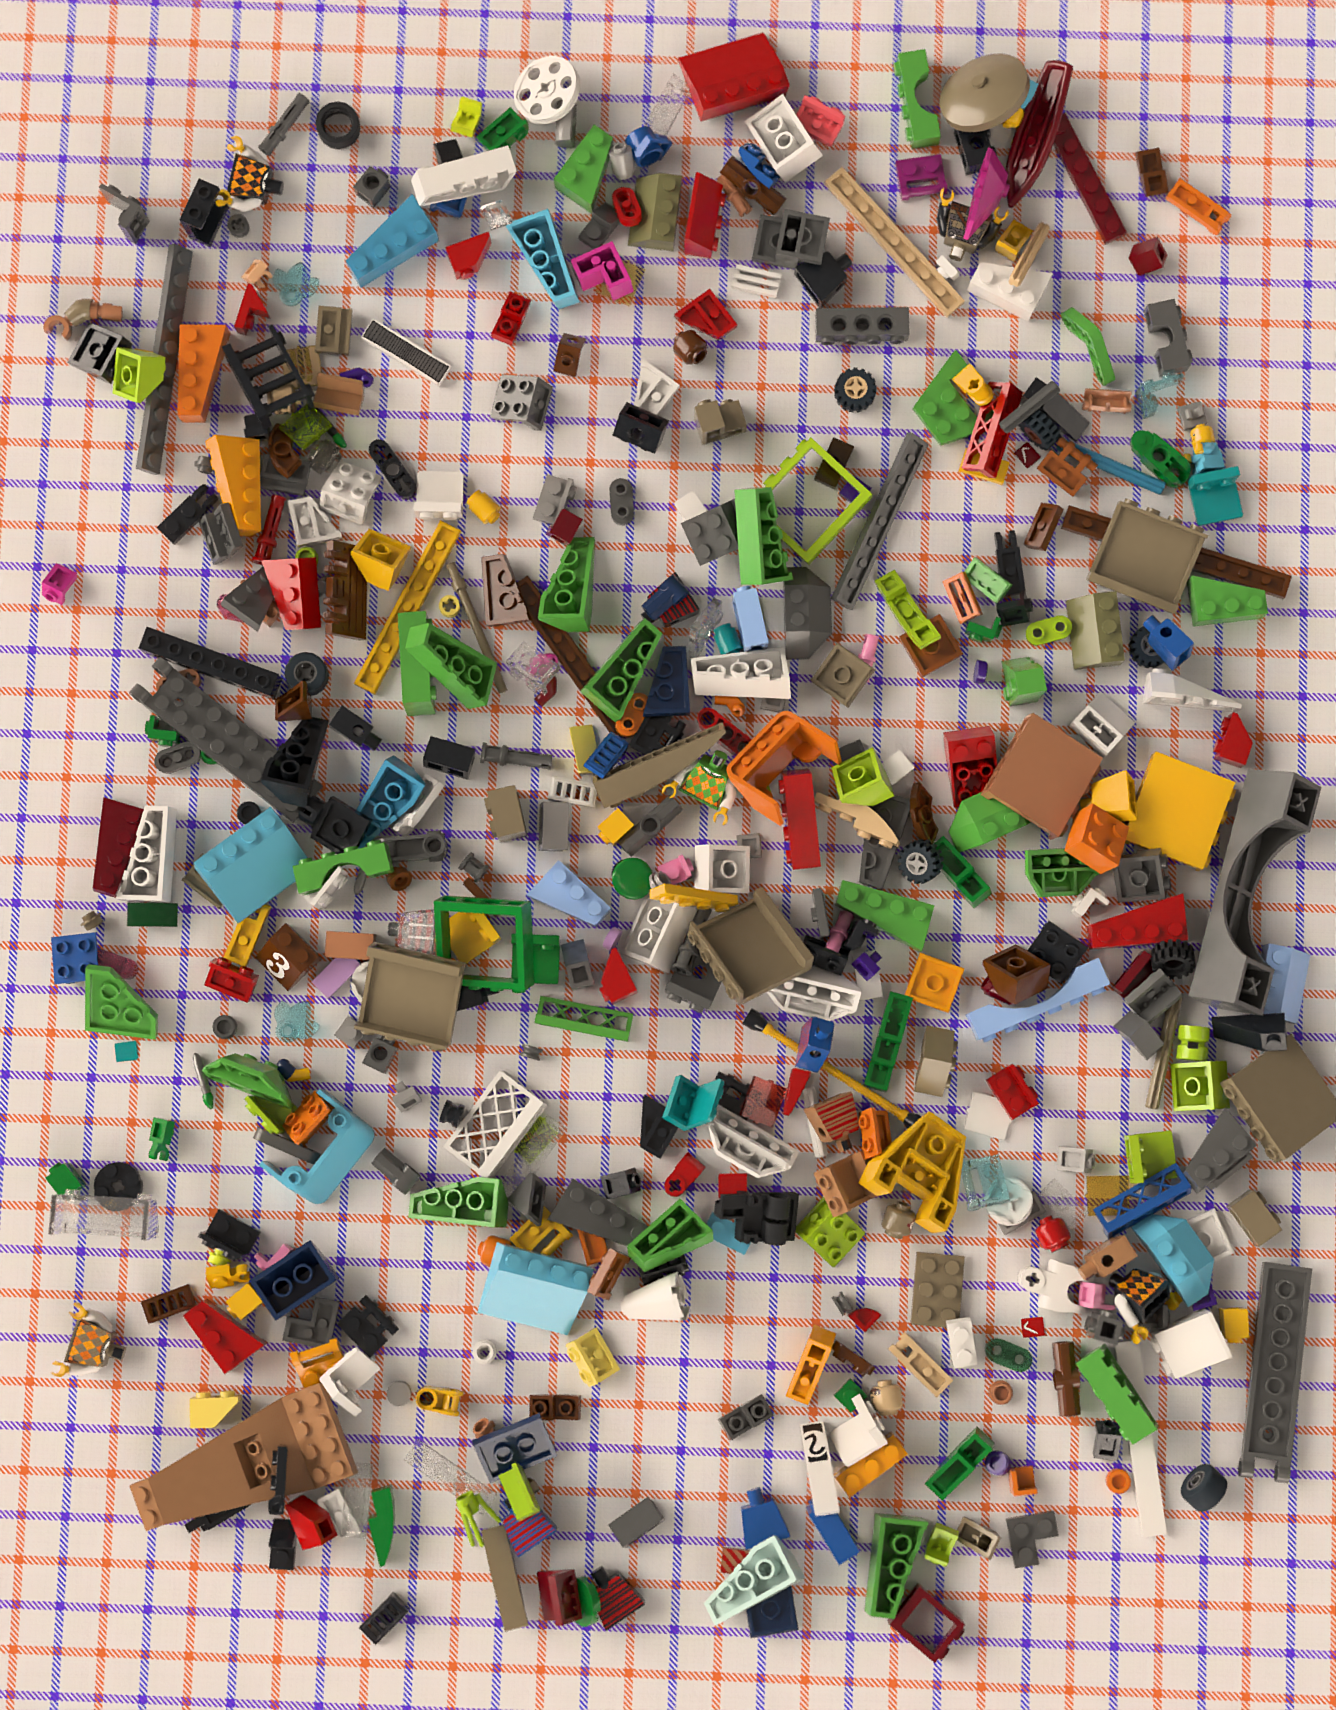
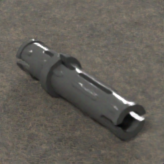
[258,93,310,156]

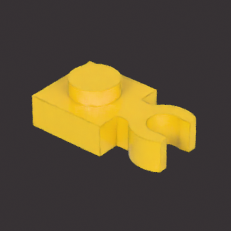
[205,1264,250,1289]

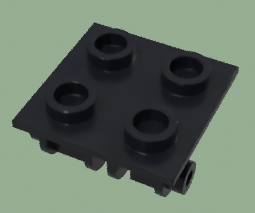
[1027,921,1088,984]

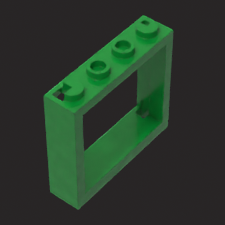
[434,895,535,993]

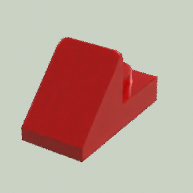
[234,283,270,336]

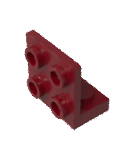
[537,1569,582,1626]

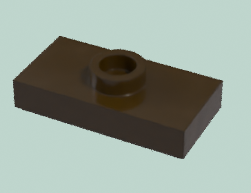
[814,437,854,489]

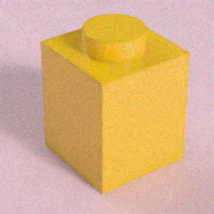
[597,808,634,846]
[225,1282,263,1320]
[1219,1307,1249,1343]

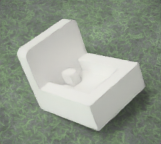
[1071,888,1110,918]

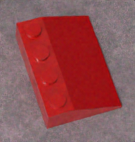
[678,32,790,122]

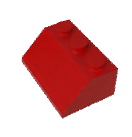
[684,172,726,259]

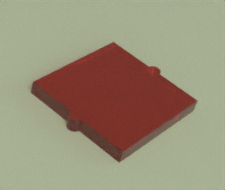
[739,1076,787,1128]

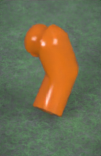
[714,696,746,718]

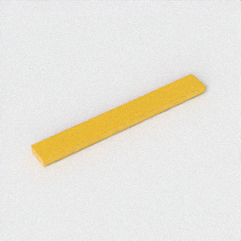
[354,520,461,695]

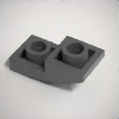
[718,1394,774,1440]

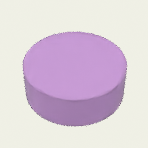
[603,927,622,951]

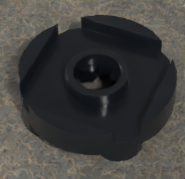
[94,1162,143,1210]

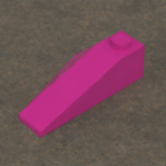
[963,148,1010,240]

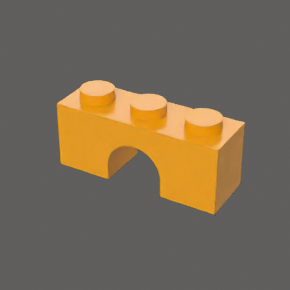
[833,1431,908,1498]

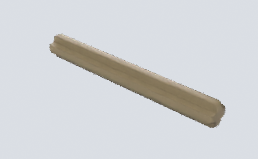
[1145,997,1183,1110]

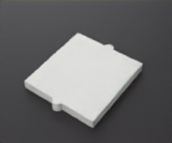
[964,1091,1012,1140]

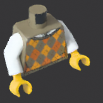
[51,1302,126,1377]

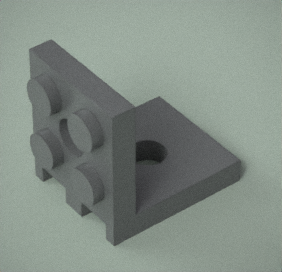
[665,949,721,1014]

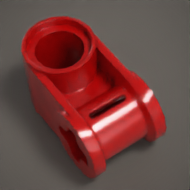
[664,1152,706,1197]

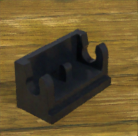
[423,736,476,780]

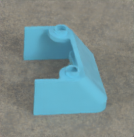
[259,1089,375,1204]

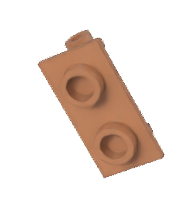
[1082,388,1132,414]

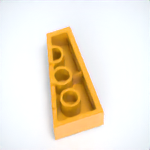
[205,434,261,537]

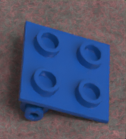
[51,932,99,984]

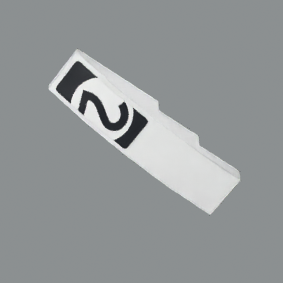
[799,1421,839,1517]

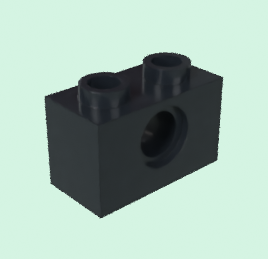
[954,129,997,175]
[612,402,669,454]

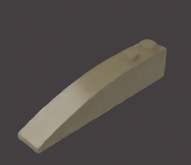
[593,722,726,808]

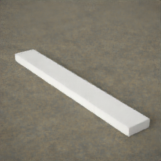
[1114,1340,1167,1537]

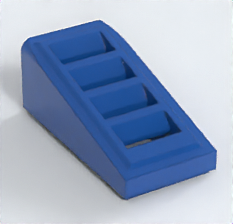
[584,732,629,779]

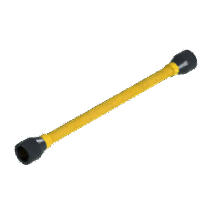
[742,1008,922,1129]

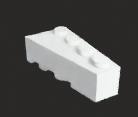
[691,647,791,699]
[116,806,177,903]

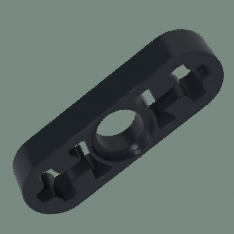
[369,439,417,500]

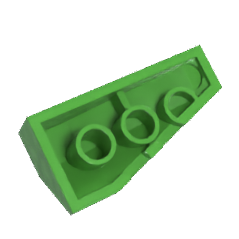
[408,1177,509,1228]

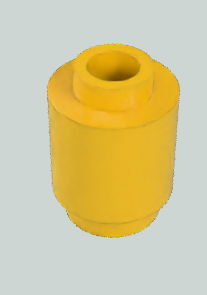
[466,490,501,524]

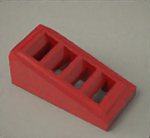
[782,1068,811,1116]

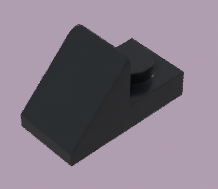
[268,1518,297,1570]

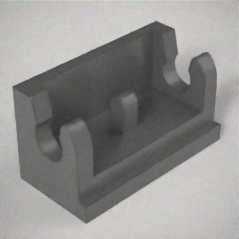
[608,1497,665,1548]

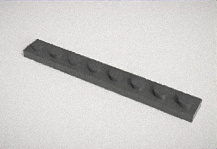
[831,433,929,610]

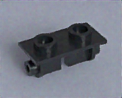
[638,1255,689,1285]

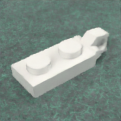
[392,774,444,836]

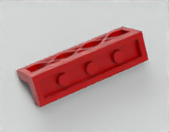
[961,382,1023,478]

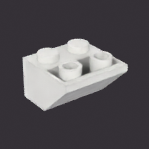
[1069,691,1135,757]

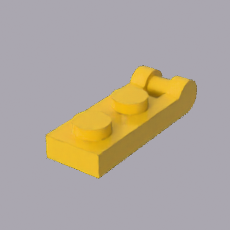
[223,904,271,967]

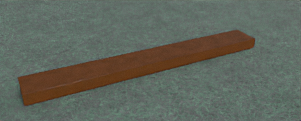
[517,575,632,737]

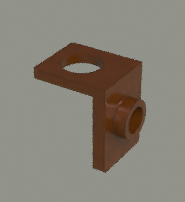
[553,333,586,377]

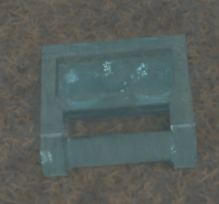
[961,1154,1010,1211]

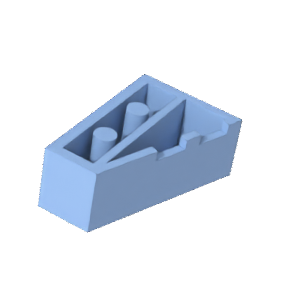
[527,860,612,927]

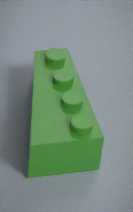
[734,487,793,585]
[580,618,663,722]
[835,880,935,953]
[1076,1343,1159,1444]

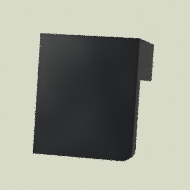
[244,414,270,442]

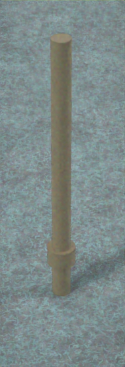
[446,562,507,694]

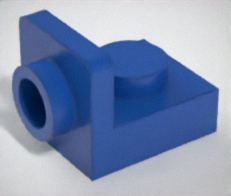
[429,197,467,218]

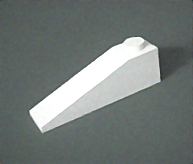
[1143,669,1242,712]

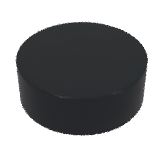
[237,801,261,825]

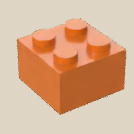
[1064,804,1129,874]

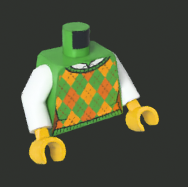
[662,750,737,825]

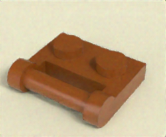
[587,1248,631,1301]

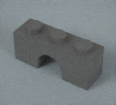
[1143,299,1193,377]

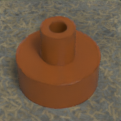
[386,867,412,891]

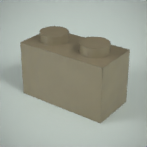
[1226,1190,1282,1247]

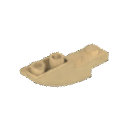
[814,792,900,849]

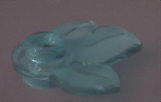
[273,262,319,306]
[274,1001,320,1043]

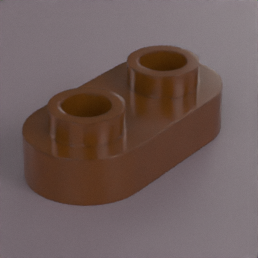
[832,1340,876,1377]

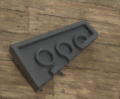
[859,795,910,890]

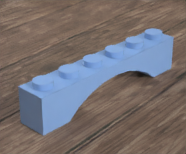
[965,958,1110,1043]

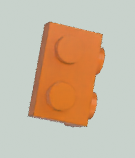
[859,1108,892,1160]

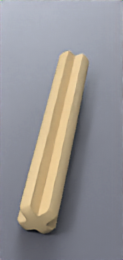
[1009,222,1050,287]

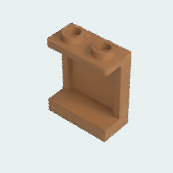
[813,1150,880,1217]

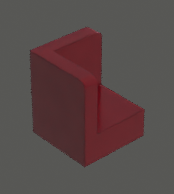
[1128,236,1168,276]
[546,509,583,546]

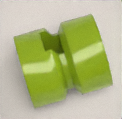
[1176,1025,1210,1062]

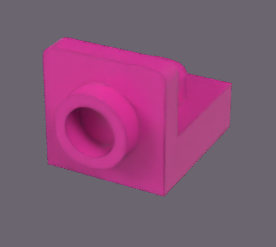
[42,563,77,605]

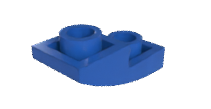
[738,143,780,188]

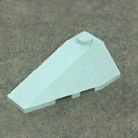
[704,1535,805,1626]

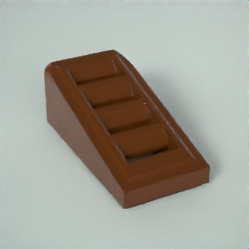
[141,1284,196,1324]

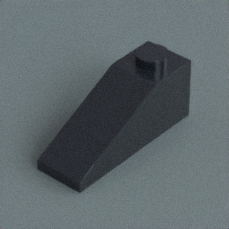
[1020,377,1090,442]
[1212,1013,1287,1051]

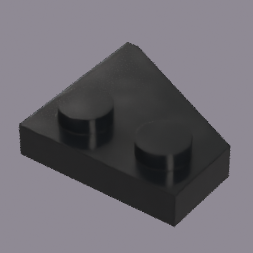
[640,1095,678,1159]

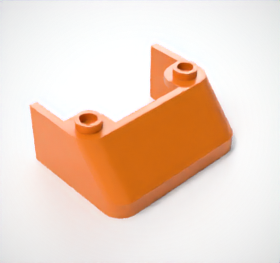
[727,711,842,826]

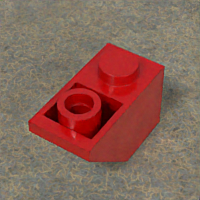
[1213,712,1253,768]
[285,1494,338,1550]

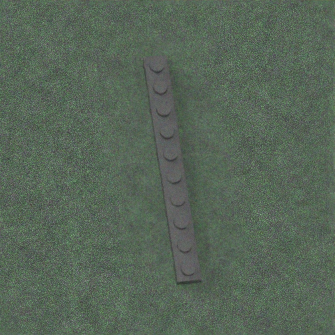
[136,244,193,475]

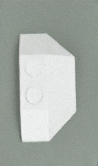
[766,966,862,1021]
[707,1105,799,1178]

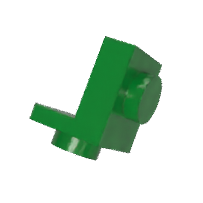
[964,616,1003,643]
[145,715,181,747]

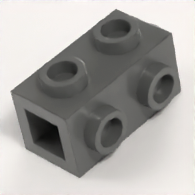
[1084,1309,1125,1345]

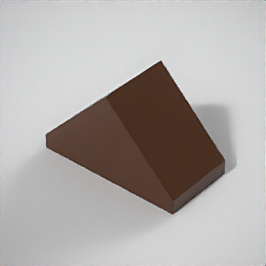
[275,680,312,722]

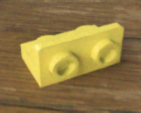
[566,1327,620,1387]

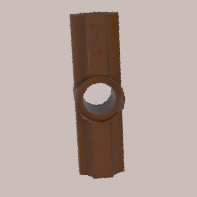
[719,155,787,215]
[1052,1341,1081,1417]

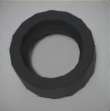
[315,101,361,150]

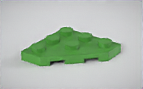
[85,964,158,1039]

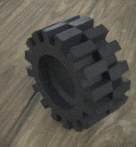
[1151,939,1195,980]

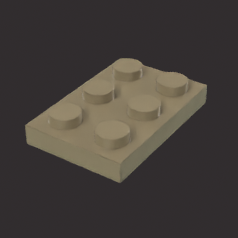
[910,1252,965,1328]

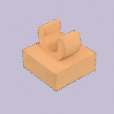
[241,259,273,288]

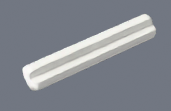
[802,1087,828,1158]

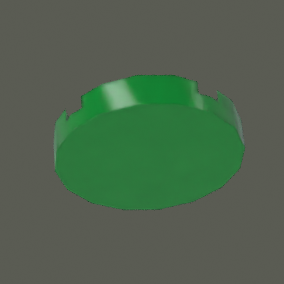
[575,1576,601,1627]

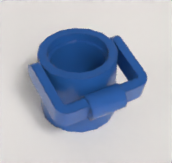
[625,126,672,167]

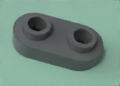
[609,478,634,526]
[154,741,201,774]

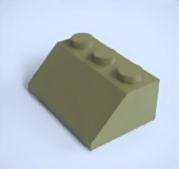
[628,173,682,251]
[1066,591,1125,670]

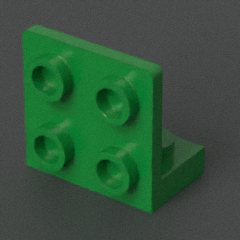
[511,934,560,984]

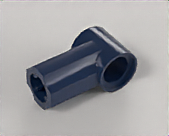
[641,574,690,621]

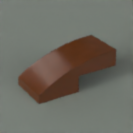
[1135,147,1169,197]

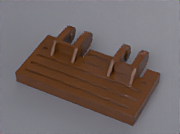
[323,540,367,641]

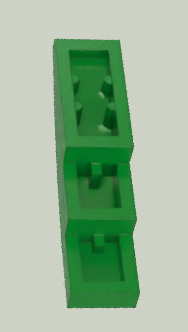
[864,991,913,1093]

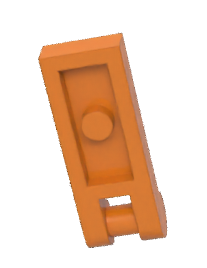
[1165,178,1231,235]

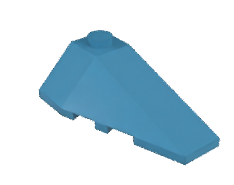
[356,755,426,849]

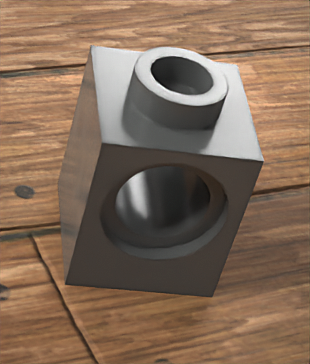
[353,166,391,208]
[362,1035,398,1074]

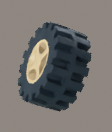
[834,368,876,413]

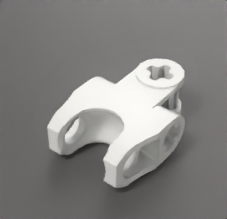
[1017,1259,1094,1315]

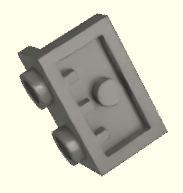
[533,474,577,525]

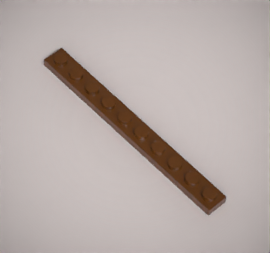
[1061,505,1292,599]

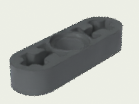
[253,1127,321,1165]

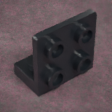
[198,1209,261,1261]

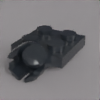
[298,796,372,854]

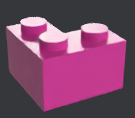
[570,241,634,301]

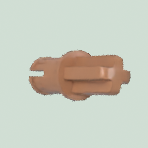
[717,175,753,217]

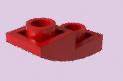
[491,292,531,346]

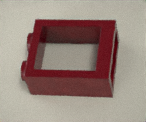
[887,1583,965,1663]

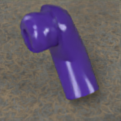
[339,367,374,388]

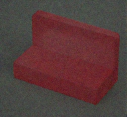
[1111,950,1153,998]

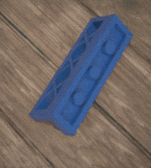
[1093,1163,1191,1239]

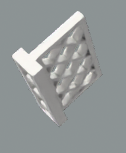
[443,1070,548,1178]

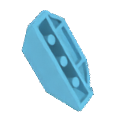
[1131,1214,1214,1307]

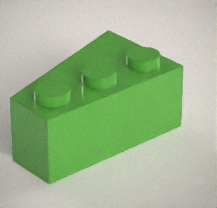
[554,124,613,213]
[627,1199,713,1272]

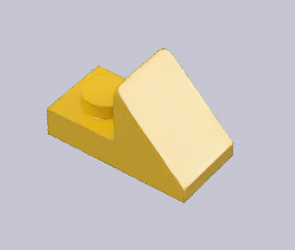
[995,219,1033,262]

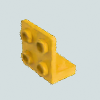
[449,912,502,965]

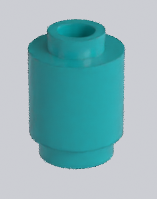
[713,623,743,655]

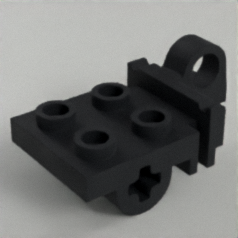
[714,1191,799,1246]

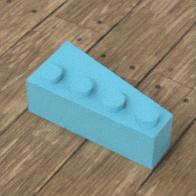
[505,209,580,310]

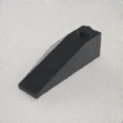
[261,717,329,808]

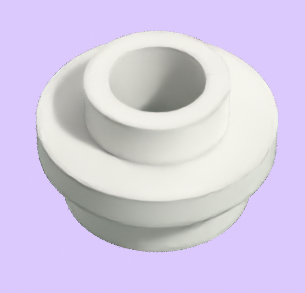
[473,1340,497,1364]

